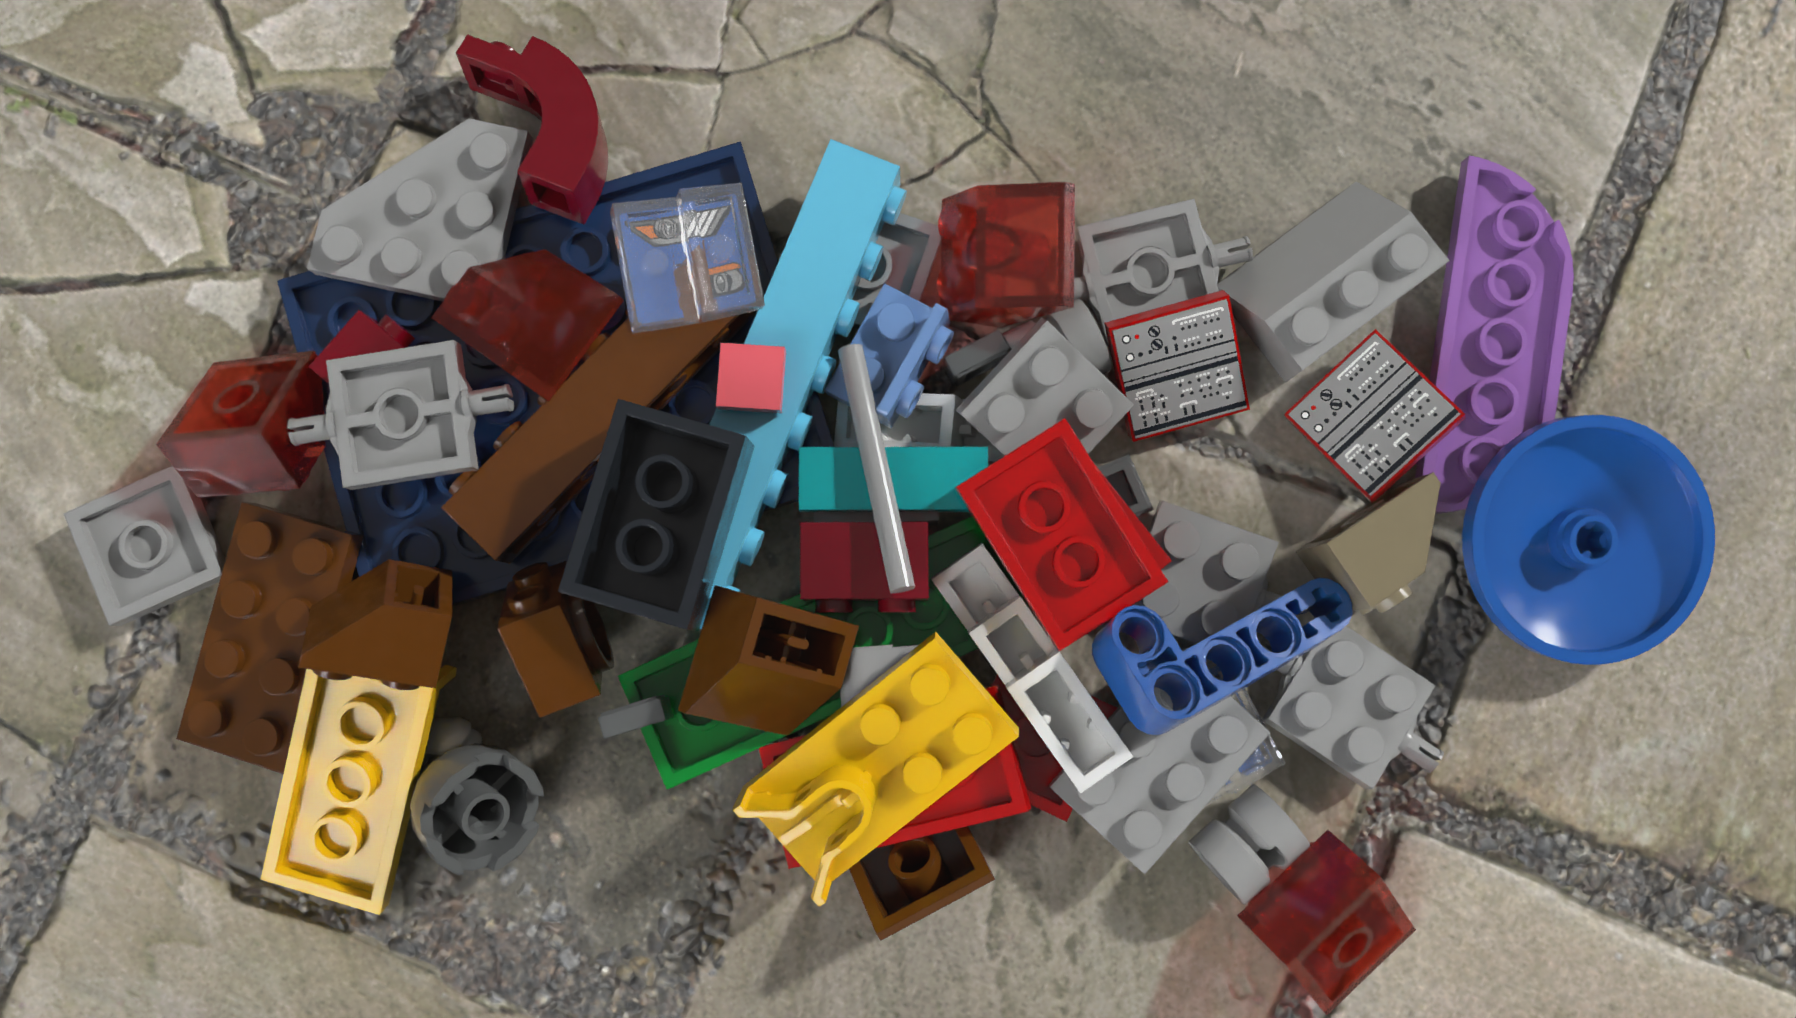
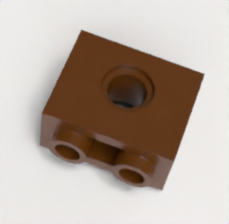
[497,561,614,718]

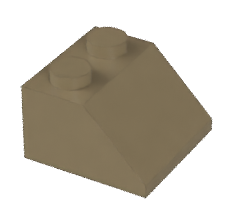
[1296,472,1441,615]

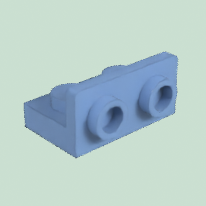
[825,283,954,429]

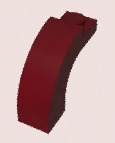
[456,34,608,225]

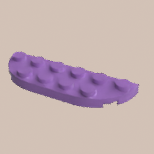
[1415,155,1574,514]

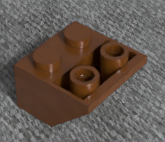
[298,559,452,690]
[678,585,859,735]

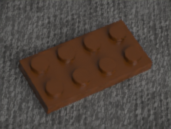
[176,502,364,774]

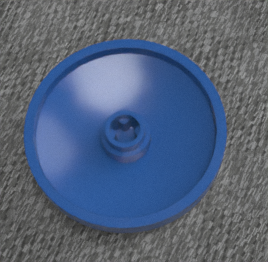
[1462,415,1715,665]

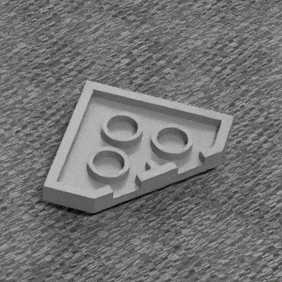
[307,118,533,312]

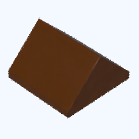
[849,826,995,941]

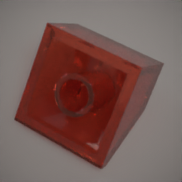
[937,182,1075,328]
[431,249,624,402]
[156,351,326,498]
[1237,830,1416,1015]

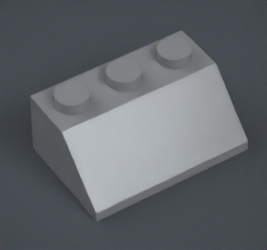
[1217,182,1450,383]

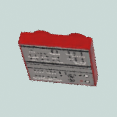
[1104,290,1250,442]
[1284,329,1466,503]

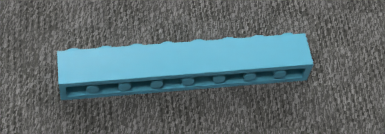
[700,139,907,629]

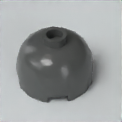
[410,743,544,875]

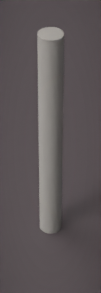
[838,344,915,593]

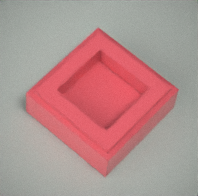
[716,343,786,413]

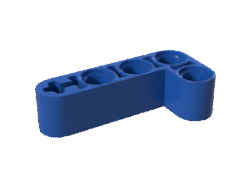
[1092,578,1353,735]

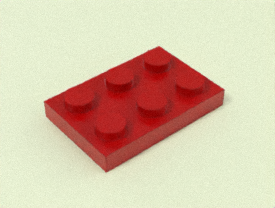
[955,418,1169,651]

